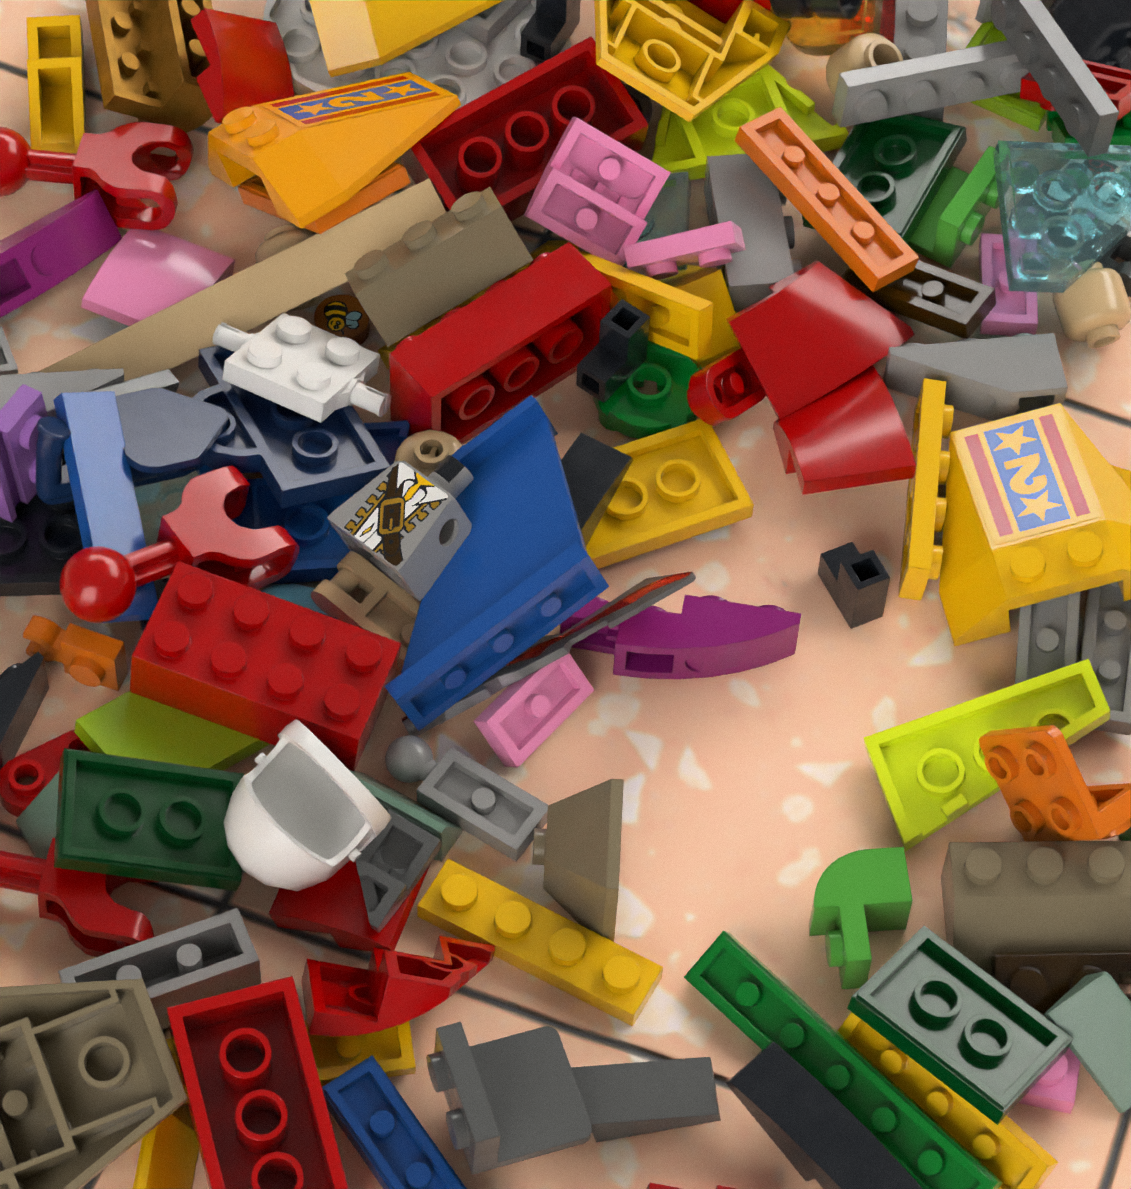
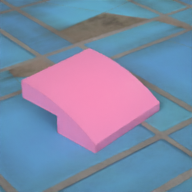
[524,117,671,266]
[81,229,235,326]

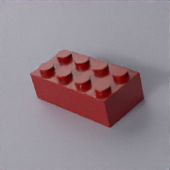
[402,36,649,221]
[389,242,612,444]
[130,561,402,771]
[167,976,348,1189]

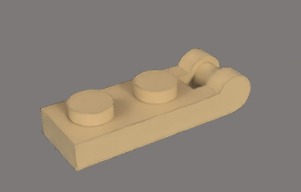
[311,551,420,671]

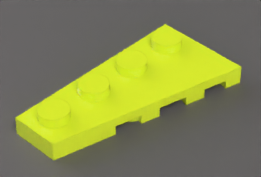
[863,659,1110,852]

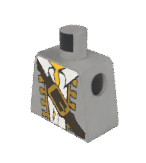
[327,455,474,601]

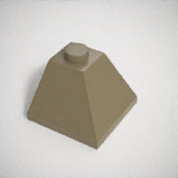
[532,779,624,942]

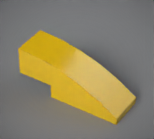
[26,15,86,154]

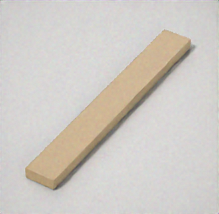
[38,178,446,381]

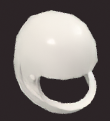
[224,719,392,891]

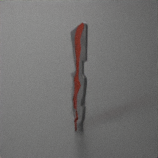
[401,572,696,737]

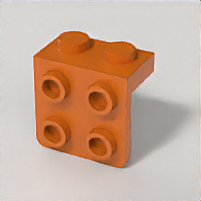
[979,725,1131,842]

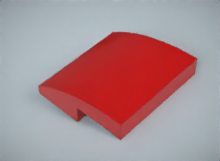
[190,8,294,124]
[268,860,430,951]

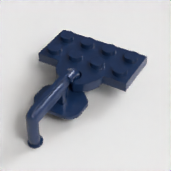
[35,345,390,508]

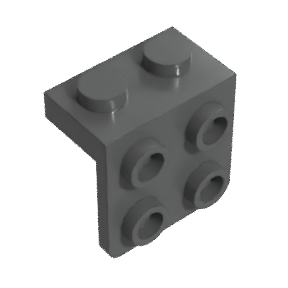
[426,1022,592,1175]

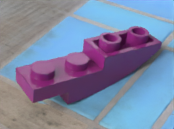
[0,189,122,318]
[560,594,801,679]

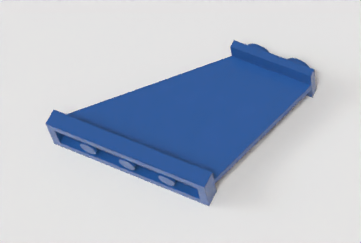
[384,395,610,731]

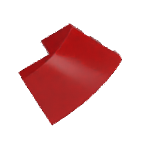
[726,261,915,420]
[773,365,916,495]
[301,936,495,1037]

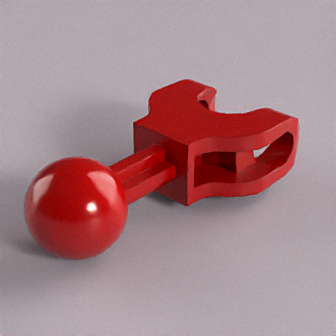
[0,122,194,230]
[59,466,300,623]
[0,838,159,957]

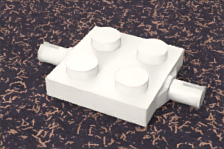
[213,313,391,423]

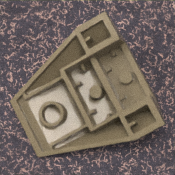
[0,978,188,1189]

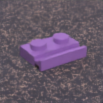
[0,384,48,523]

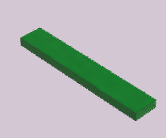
[684,930,1003,1189]

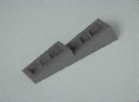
[571,1057,721,1143]

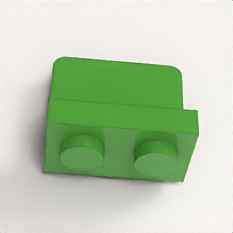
[908,146,1010,268]

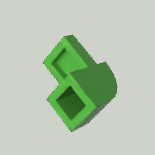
[809,847,913,989]

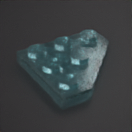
[993,140,1131,293]

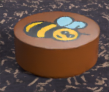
[314,294,370,345]

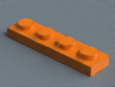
[735,107,919,292]

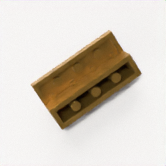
[85,0,213,133]

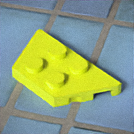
[652,64,848,186]

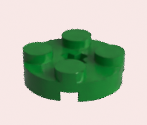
[593,340,702,439]

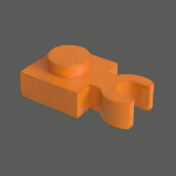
[23,615,128,692]

